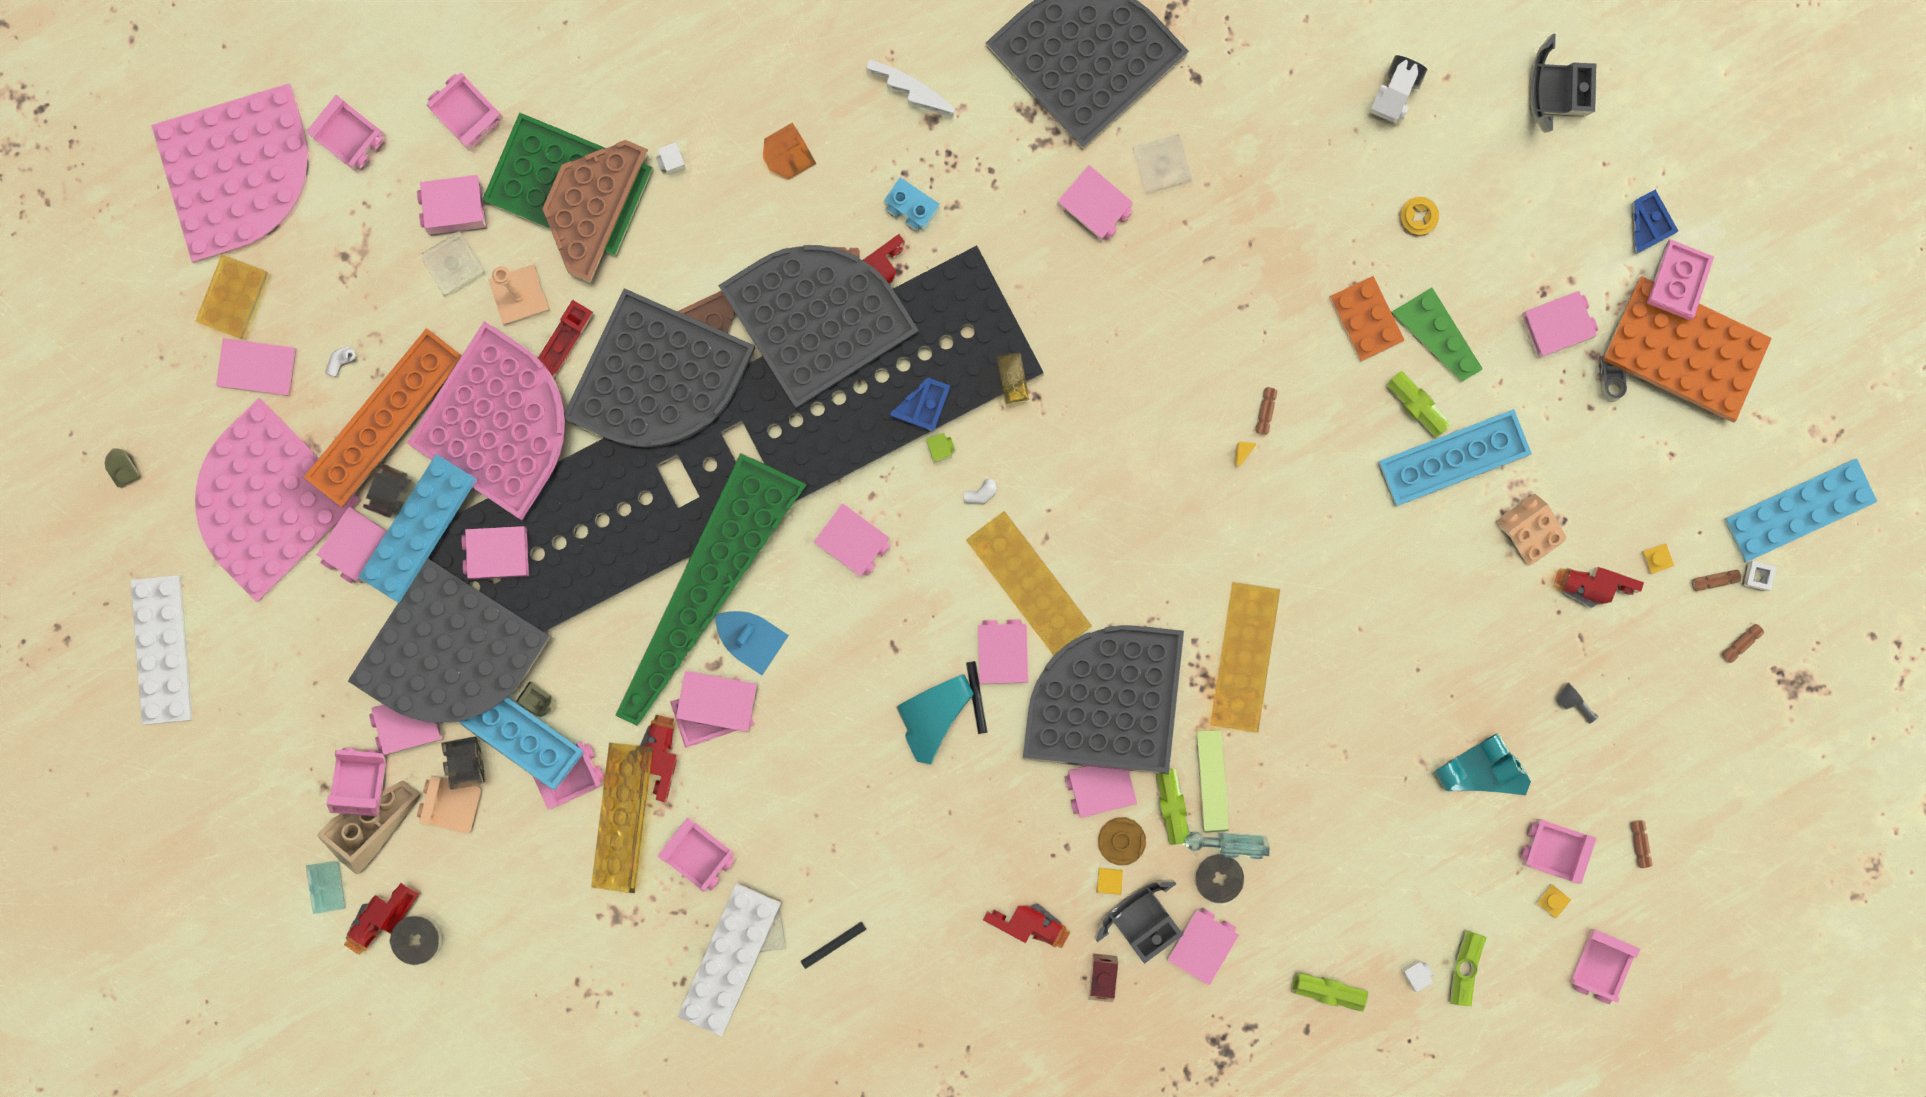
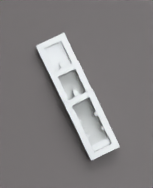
[866,59,955,117]

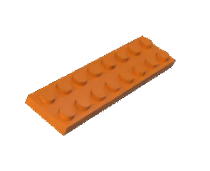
[303,328,462,508]

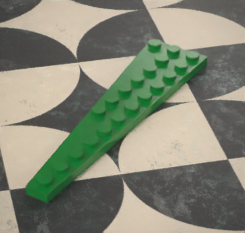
[615,453,807,726]

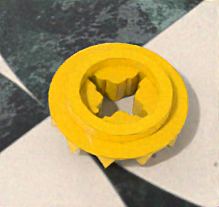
[1400,197,1439,235]

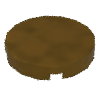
[1098,817,1146,866]

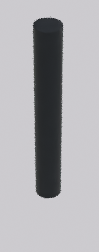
[966,661,988,734]
[800,921,867,969]

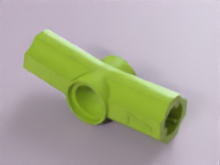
[1386,371,1451,438]
[1156,769,1190,845]
[1450,930,1487,1007]
[1292,973,1368,1012]

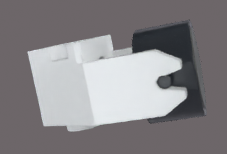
[1370,55,1428,123]

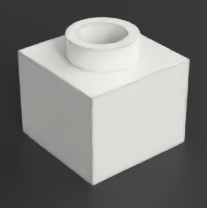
[656,142,686,175]
[1743,561,1776,591]
[1401,960,1434,992]

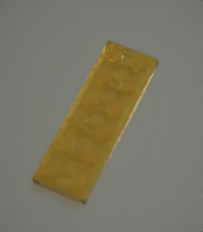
[966,511,1092,656]
[1210,582,1280,733]
[591,742,653,893]

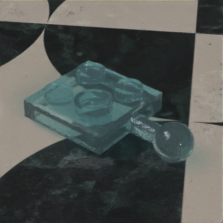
[1185,831,1270,859]

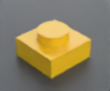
[1642,543,1674,574]
[1536,884,1571,918]

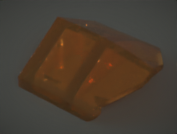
[763,122,816,180]

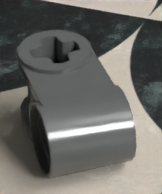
[1598,356,1627,402]

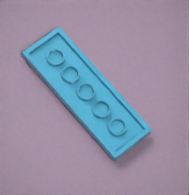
[1378,409,1532,506]
[358,454,477,603]
[1724,458,1878,562]
[457,698,584,792]

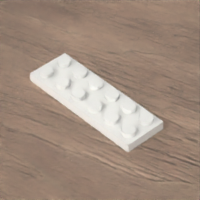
[130,575,192,725]
[678,883,781,1036]

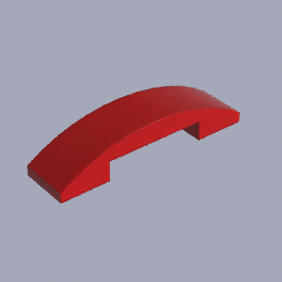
[538,299,593,379]

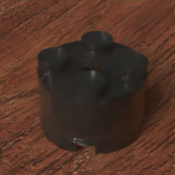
[363,463,411,518]
[441,736,485,790]
[1193,854,1244,903]
[389,915,443,965]

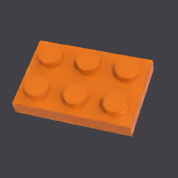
[1329,276,1405,362]

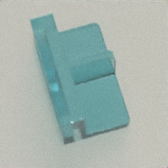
[306,861,346,914]

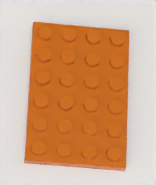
[1603,276,1772,423]

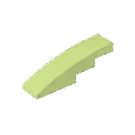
[1197,730,1229,833]

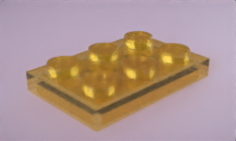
[195,254,268,339]

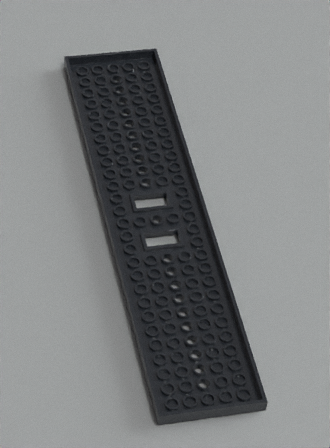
[428,245,1044,633]

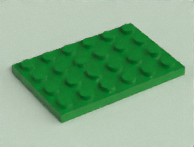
[482,112,653,257]

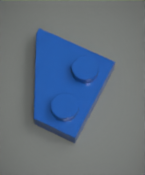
[1633,189,1679,254]
[890,378,951,432]

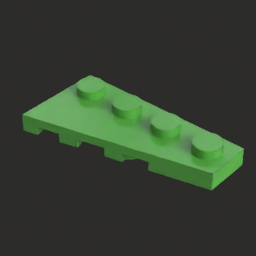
[1391,287,1483,382]

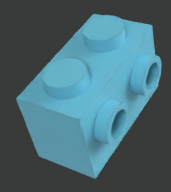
[884,177,940,231]

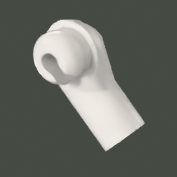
[325,347,356,377]
[964,479,997,504]

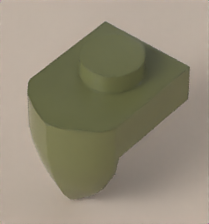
[104,448,139,488]
[516,682,554,717]

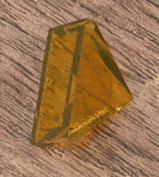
[996,352,1029,404]

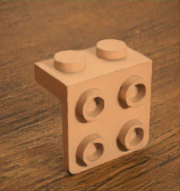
[1496,494,1566,565]
[417,776,481,833]

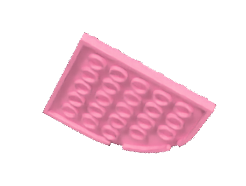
[151,83,308,263]
[407,321,565,520]
[195,398,362,602]

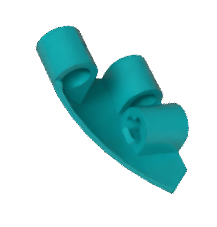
[896,674,974,765]
[1434,733,1531,796]

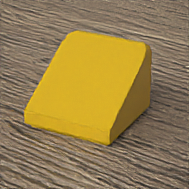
[1234,441,1257,468]
[1096,868,1123,895]

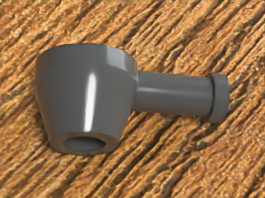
[1557,682,1599,724]

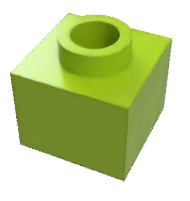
[926,433,955,463]

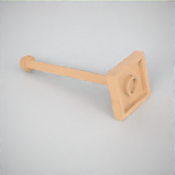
[488,264,550,325]

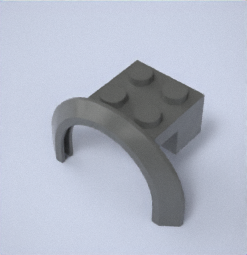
[1531,34,1597,133]
[1095,879,1183,964]

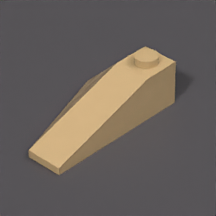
[317,780,420,875]

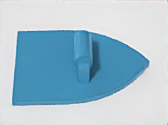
[715,611,789,675]

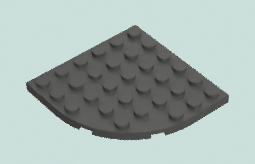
[985,0,1189,149]
[718,245,919,408]
[564,288,756,447]
[348,558,550,723]
[1023,625,1184,775]

